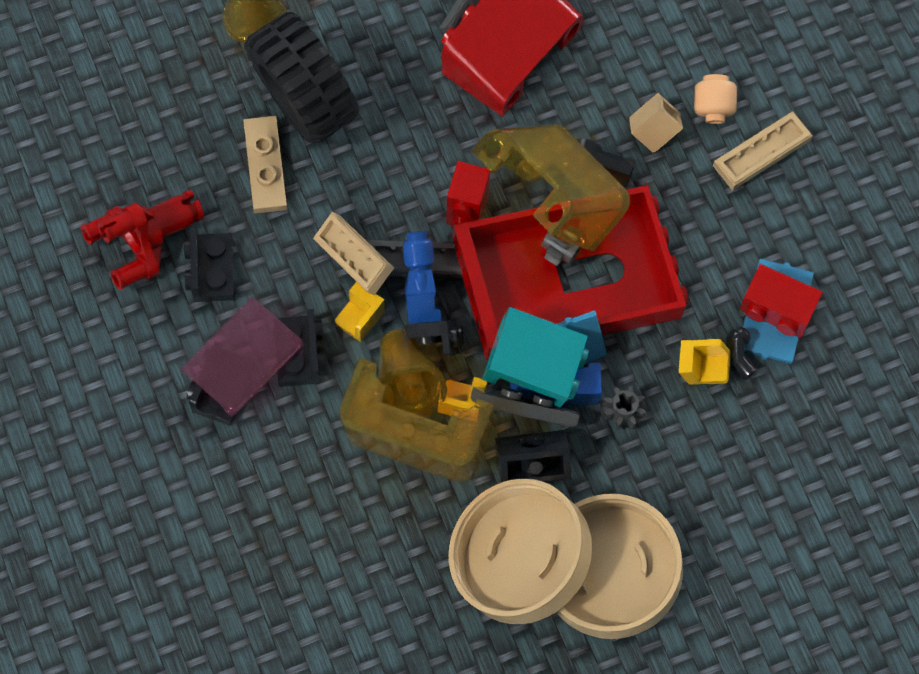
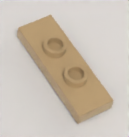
[713,111,813,191]
[243,116,287,214]
[313,212,394,295]

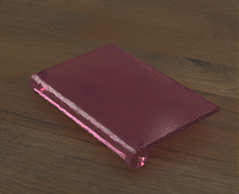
[181,297,304,417]

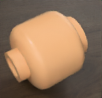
[694,74,737,124]

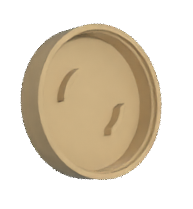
[449,479,592,624]
[556,494,683,639]

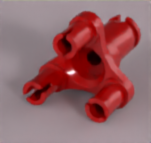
[80,190,204,290]

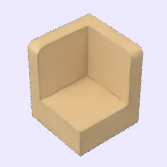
[629,93,683,152]

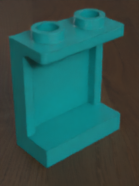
[482,307,589,408]

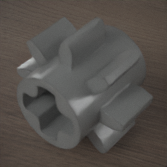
[541,223,584,266]
[603,386,646,430]

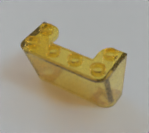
[472,124,630,251]

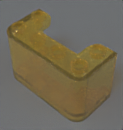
[339,358,494,482]

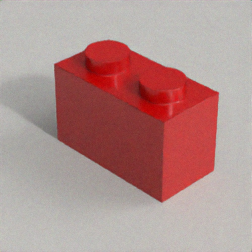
[446,161,490,228]
[739,264,823,338]

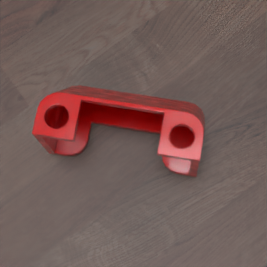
[441,0,583,117]

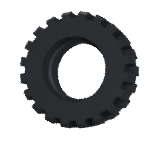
[244,12,359,144]

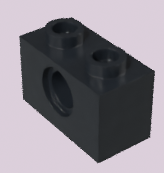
[495,430,572,483]

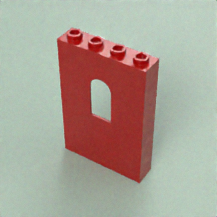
[452,185,689,361]

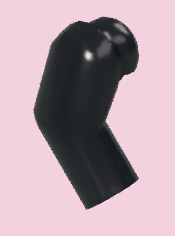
[726,327,758,380]

